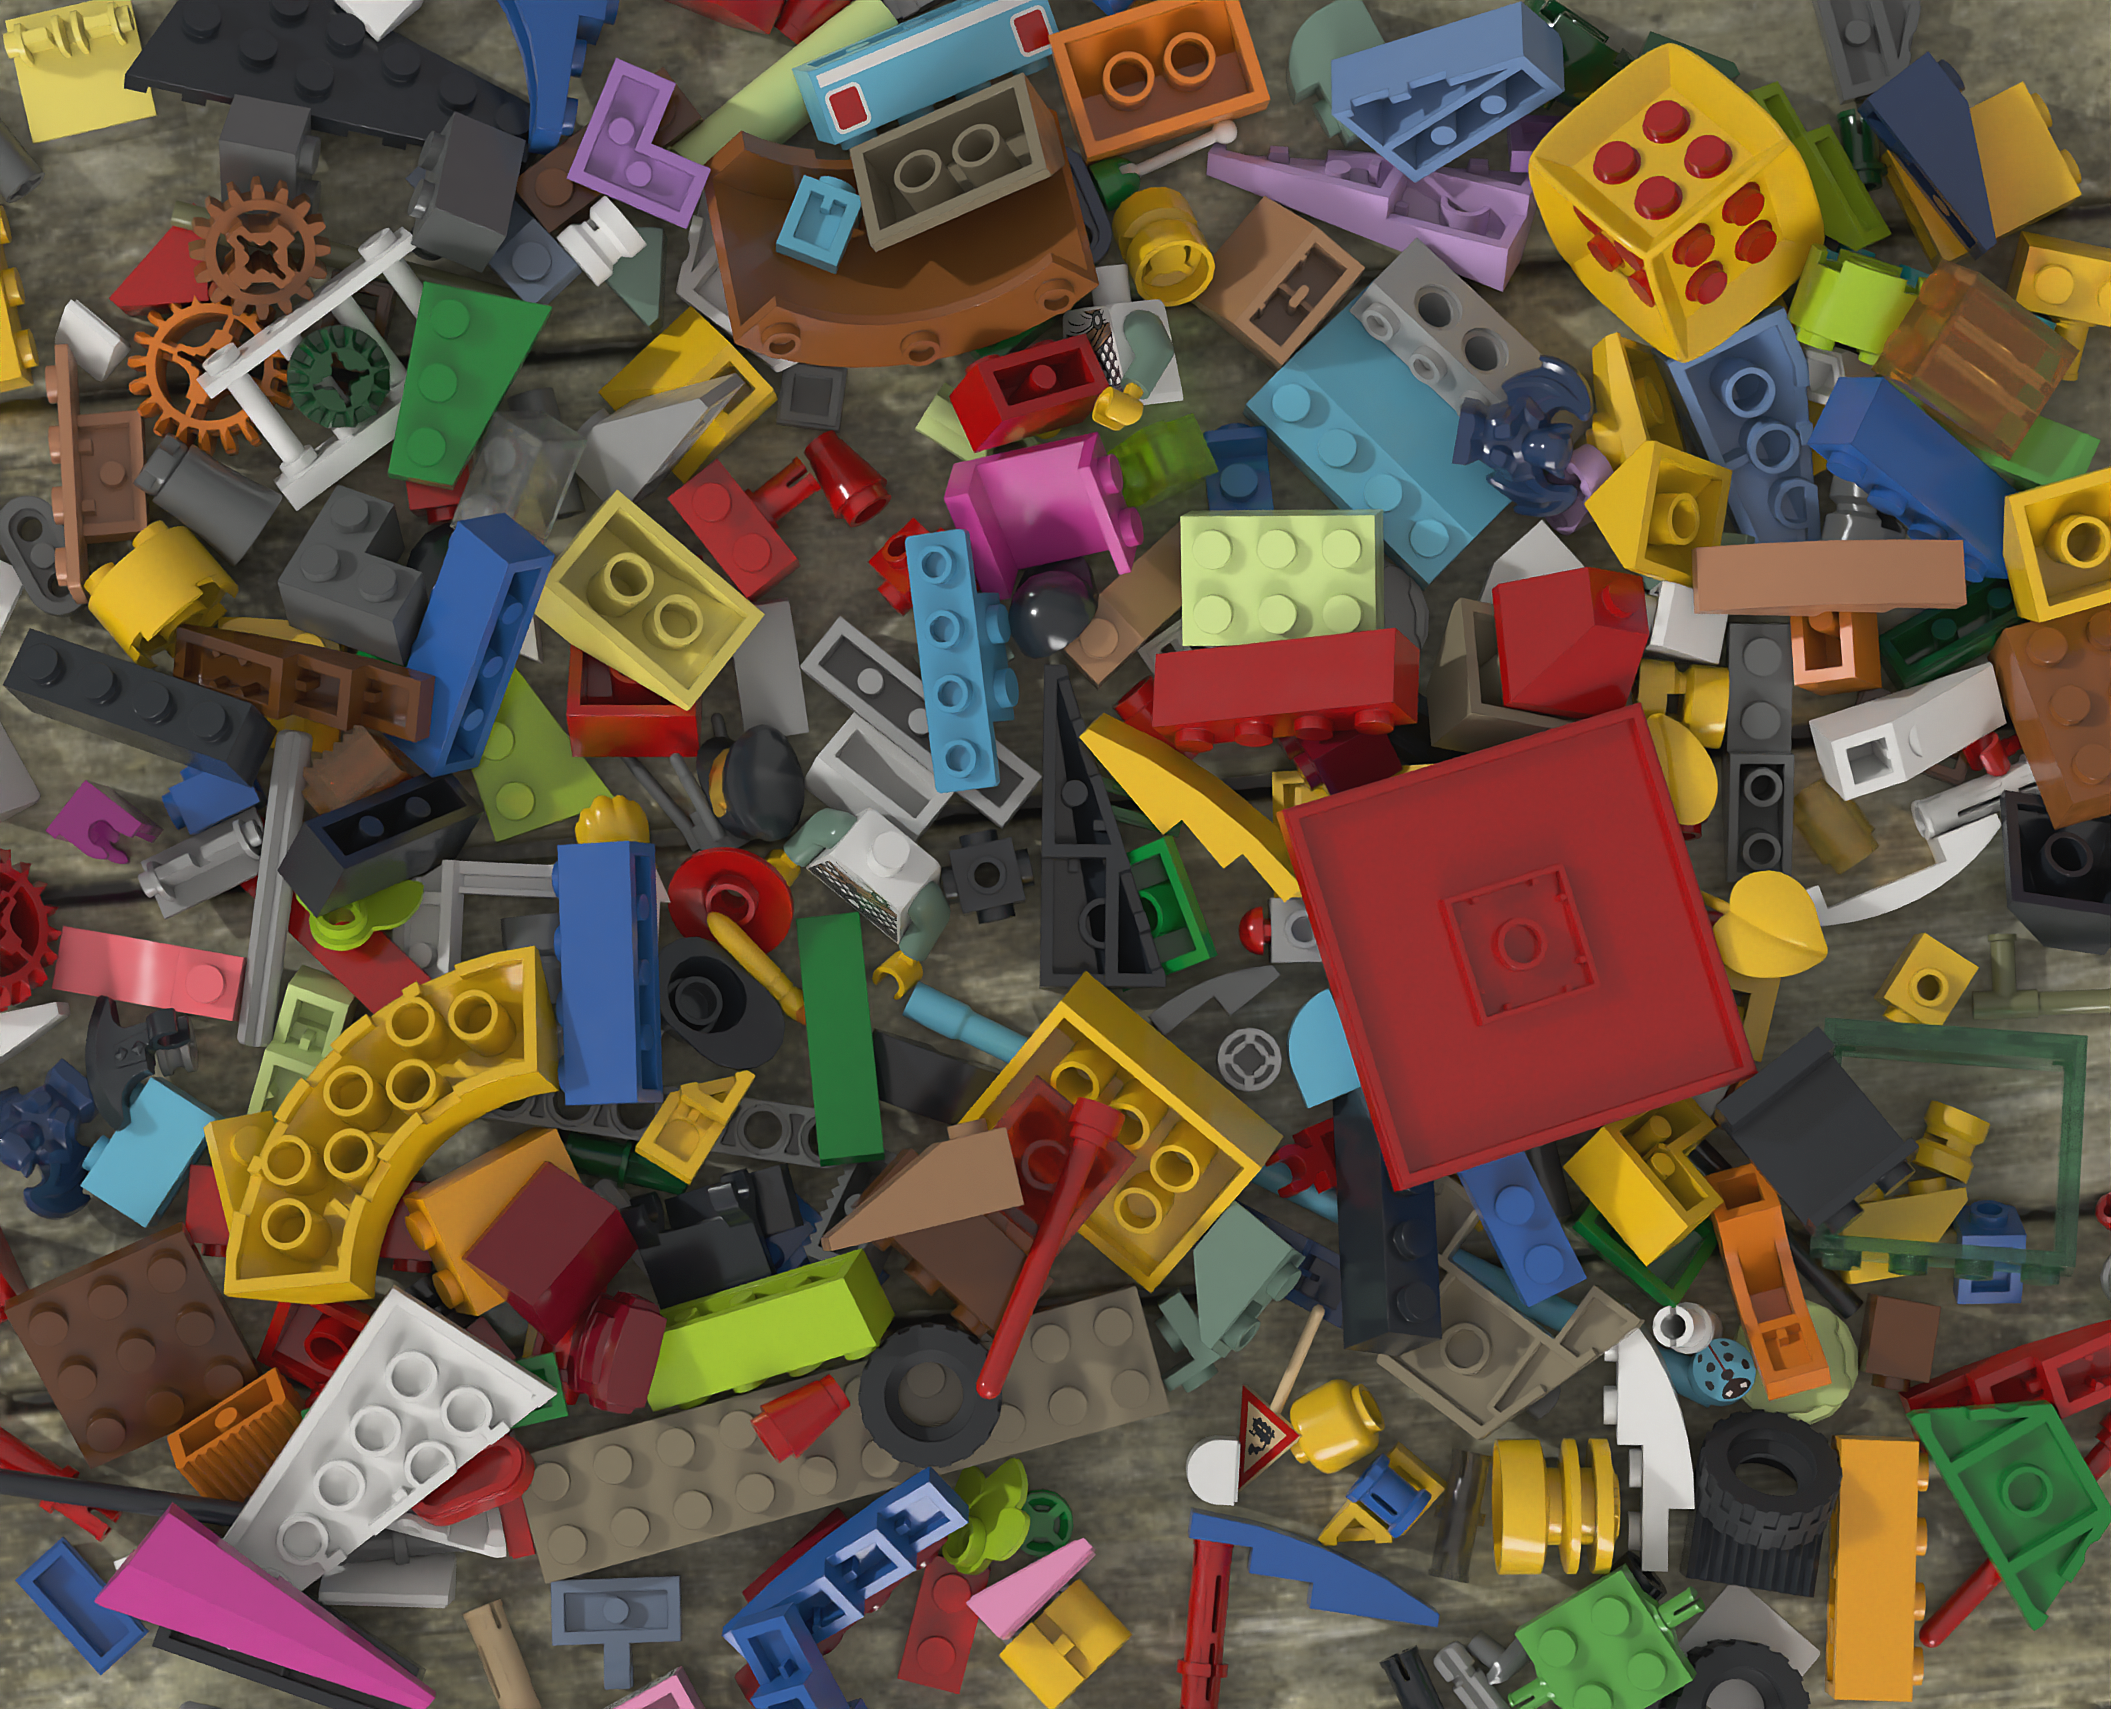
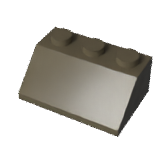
[849,72,1065,252]
[1426,598,1633,753]

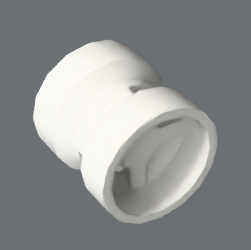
[556,196,647,286]

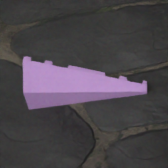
[1206,142,1537,292]

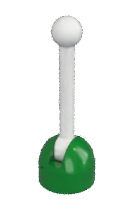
[1088,120,1237,212]

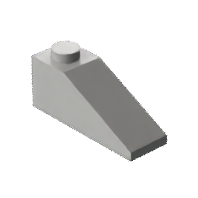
[566,373,745,505]

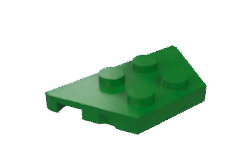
[1905,1400,2111,1631]

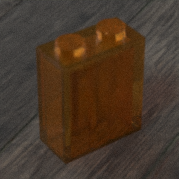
[1871,259,2080,461]

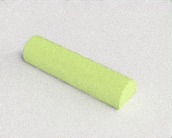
[670,0,899,193]

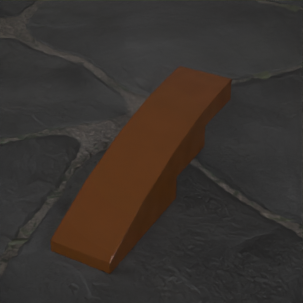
[173,624,435,743]

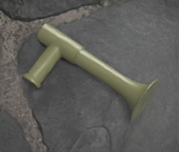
[1972,934,2111,1020]

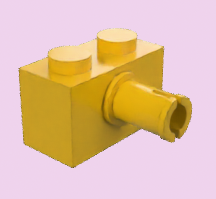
[2006,231,2111,381]

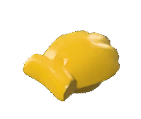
[575,795,658,869]

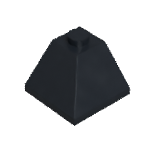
[2000,790,2111,955]

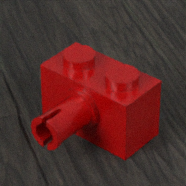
[667,456,822,603]

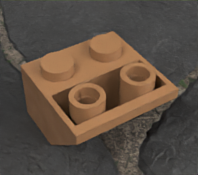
[1191,196,1365,373]

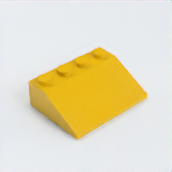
[958,971,1284,1293]

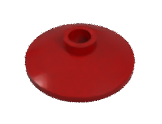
[667,847,794,960]

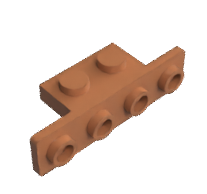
[45,344,150,604]

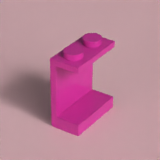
[944,432,1144,600]

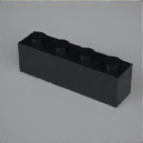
[3,628,278,788]
[1333,1087,1442,1356]

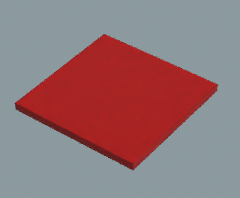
[1276,702,1758,1192]

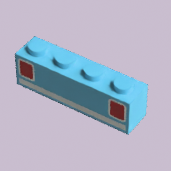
[792,0,1059,150]

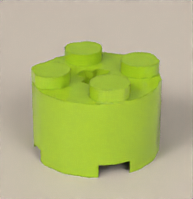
[1786,243,1936,371]

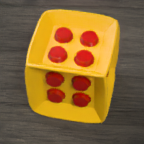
[1528,43,1825,363]

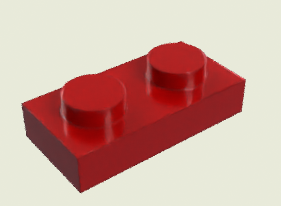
[897,1553,991,1694]

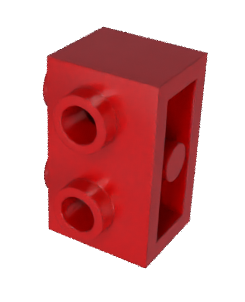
[949,333,1110,453]

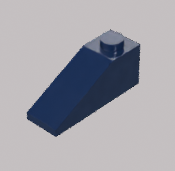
[1857,51,1997,261]

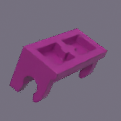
[45,780,164,864]

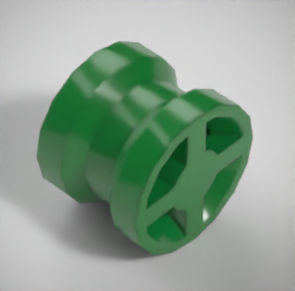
[1019,1488,1074,1557]

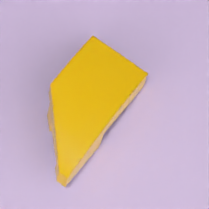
[635,1070,755,1185]
[1317,1441,1447,1546]

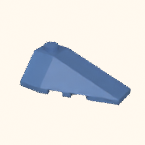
[1651,305,1821,544]

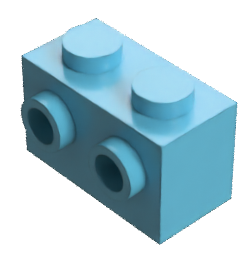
[80,1077,226,1228]

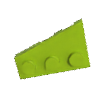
[471,666,615,843]

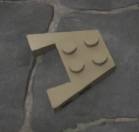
[1376,1175,1645,1440]

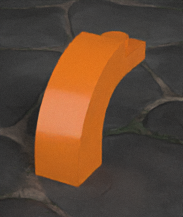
[1703,1163,1832,1401]

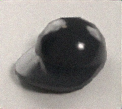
[1008,556,1099,659]

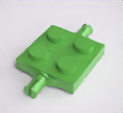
[1508,1563,1705,1709]

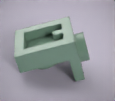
[1154,1287,1222,1393]

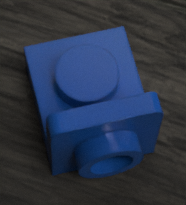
[1203,423,1274,510]
[1952,1200,2027,1304]

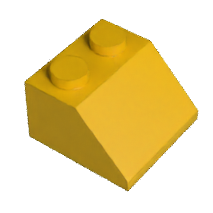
[2003,466,2111,623]

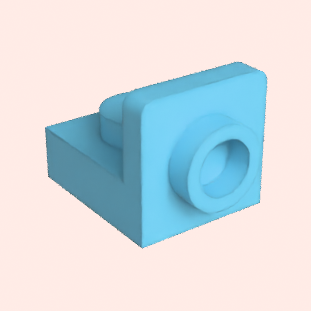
[776,175,863,274]

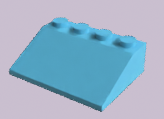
[1243,281,1512,591]

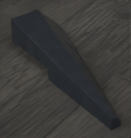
[1039,664,1166,989]

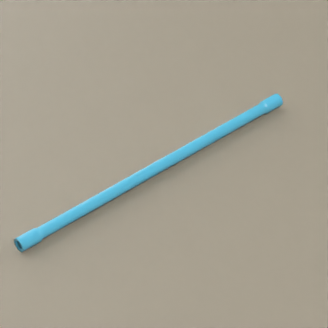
[902,981,1711,1408]

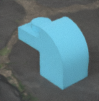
[1286,989,1361,1108]

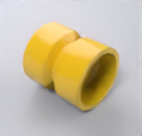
[1111,187,1215,307]
[1631,658,1729,749]

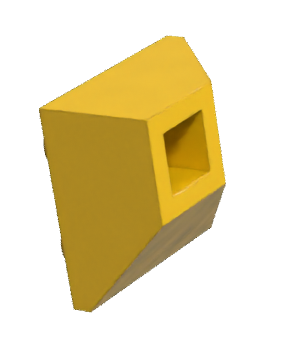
[598,306,778,484]

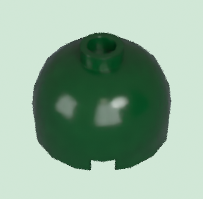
[1524,0,1636,110]

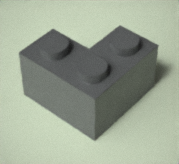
[277,484,429,666]

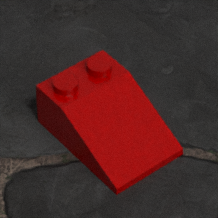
[566,555,703,757]

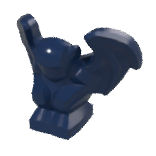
[1452,355,1593,517]
[0,1058,100,1220]

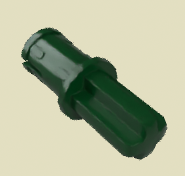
[565,1131,689,1195]

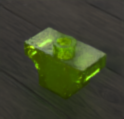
[1107,413,1219,513]

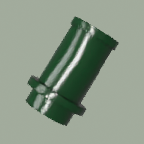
[1837,108,1888,192]

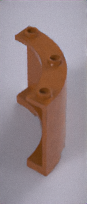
[703,108,1099,368]

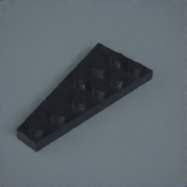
[124,0,538,175]

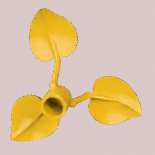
[1647,713,1828,978]

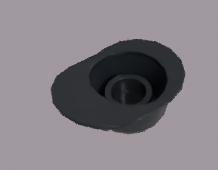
[658,937,785,1071]

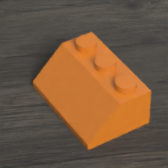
[1048,0,1271,167]

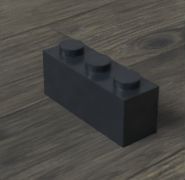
[277,773,484,918]

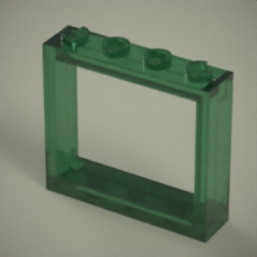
[1809,1017,2088,1286]

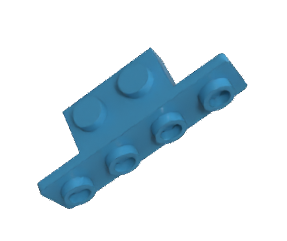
[905,529,1019,793]

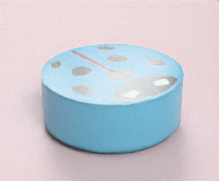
[1687,1338,1756,1406]

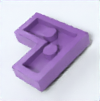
[567,58,711,229]

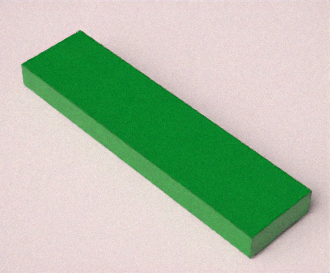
[796,912,885,1167]

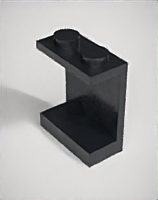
[1714,1026,1919,1238]

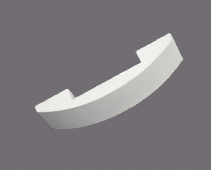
[1805,813,2001,927]

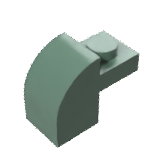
[1286,0,1385,149]

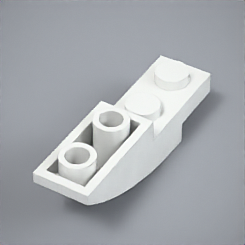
[1603,1303,1695,1572]

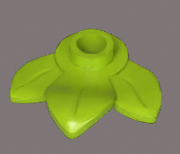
[295,880,424,951]
[942,1457,1030,1575]

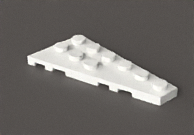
[223,1284,557,1650]

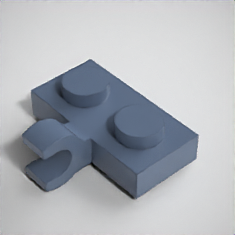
[551,1575,683,1690]

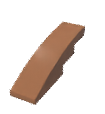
[1691,539,1967,616]

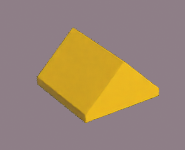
[1584,441,1733,589]

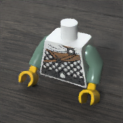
[1036,264,1183,439]
[764,807,951,1000]

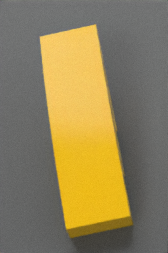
[1080,713,1300,902]

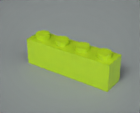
[647,1248,895,1412]

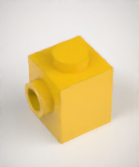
[1873,933,1979,1036]

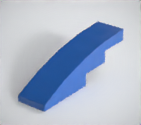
[722,1467,969,1659]
[1188,1507,1440,1627]

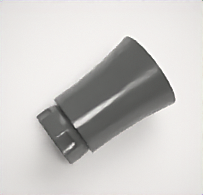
[133,432,283,568]

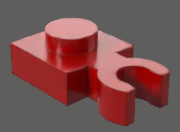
[1265,1117,1337,1198]

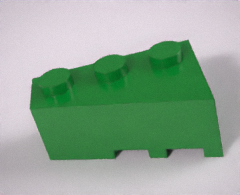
[388,281,553,490]

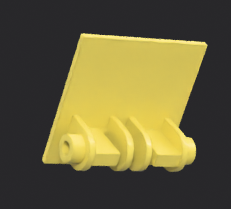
[3,0,158,144]

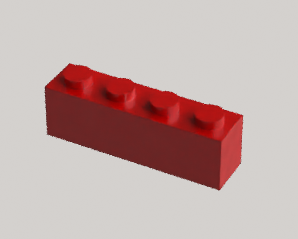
[1152,628,1420,753]

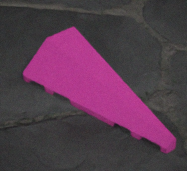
[94,1502,436,1709]

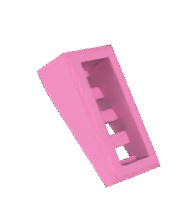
[965,1538,1096,1640]

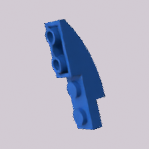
[731,1602,868,1709]

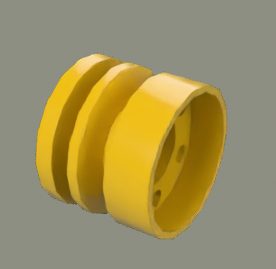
[1491,1438,1620,1575]

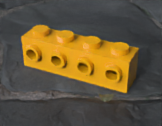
[1825,1435,1929,1702]

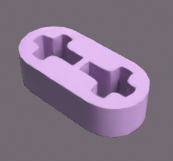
[1545,444,1614,536]

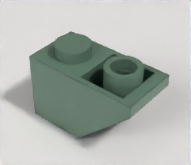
[1193,1200,1306,1358]

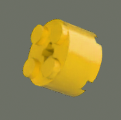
[84,520,239,669]

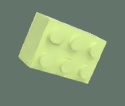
[1180,509,1384,646]

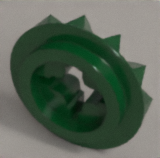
[287,325,390,428]

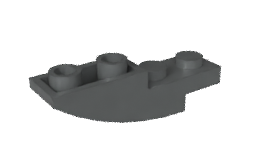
[1721,622,1795,882]

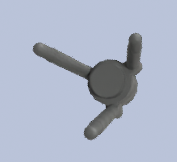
[620,713,751,852]

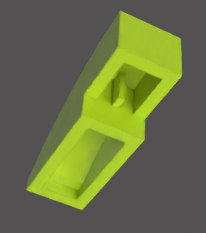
[1747,81,1892,251]

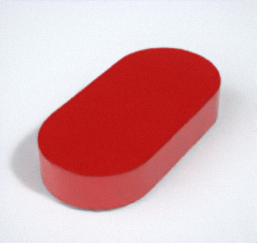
[411,1435,535,1526]

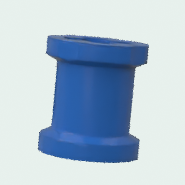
[1345,1453,1432,1539]

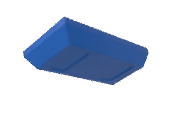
[15,1536,150,1676]

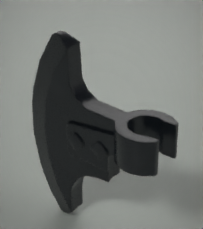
[85,995,191,1132]

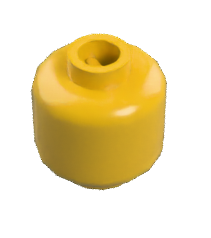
[1290,1379,1385,1474]

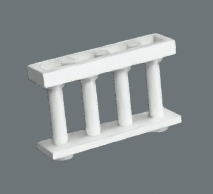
[196,227,423,511]

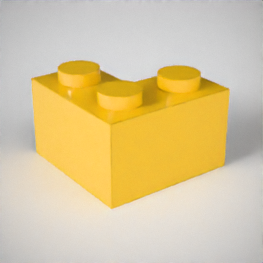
[1563,1097,1724,1266]

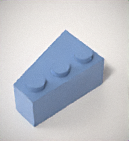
[1331,1,1565,183]

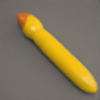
[707,911,806,1026]

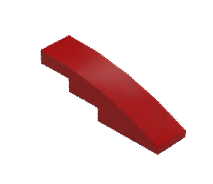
[1898,1319,2111,1456]

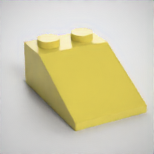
[534,489,765,711]

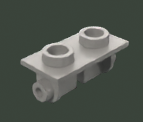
[138,807,264,920]

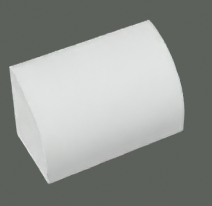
[804,712,954,844]

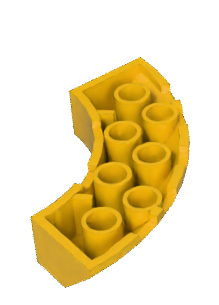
[224,946,559,1305]

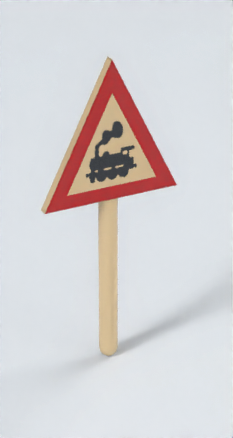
[1238,1304,1325,1492]

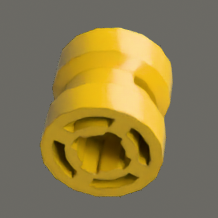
[1912,1100,1991,1184]

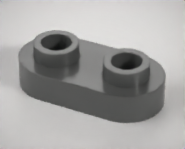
[0,496,92,617]

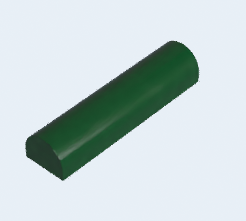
[1879,578,2032,692]

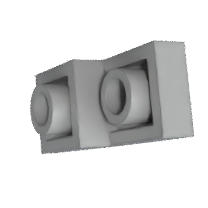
[732,597,809,736]

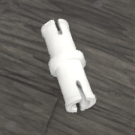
[1652,1302,1723,1354]

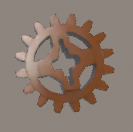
[188,176,331,320]

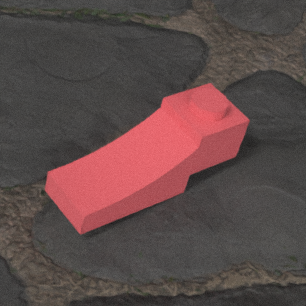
[52,926,247,1021]

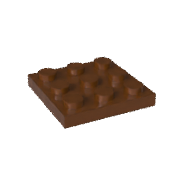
[4,1221,264,1469]

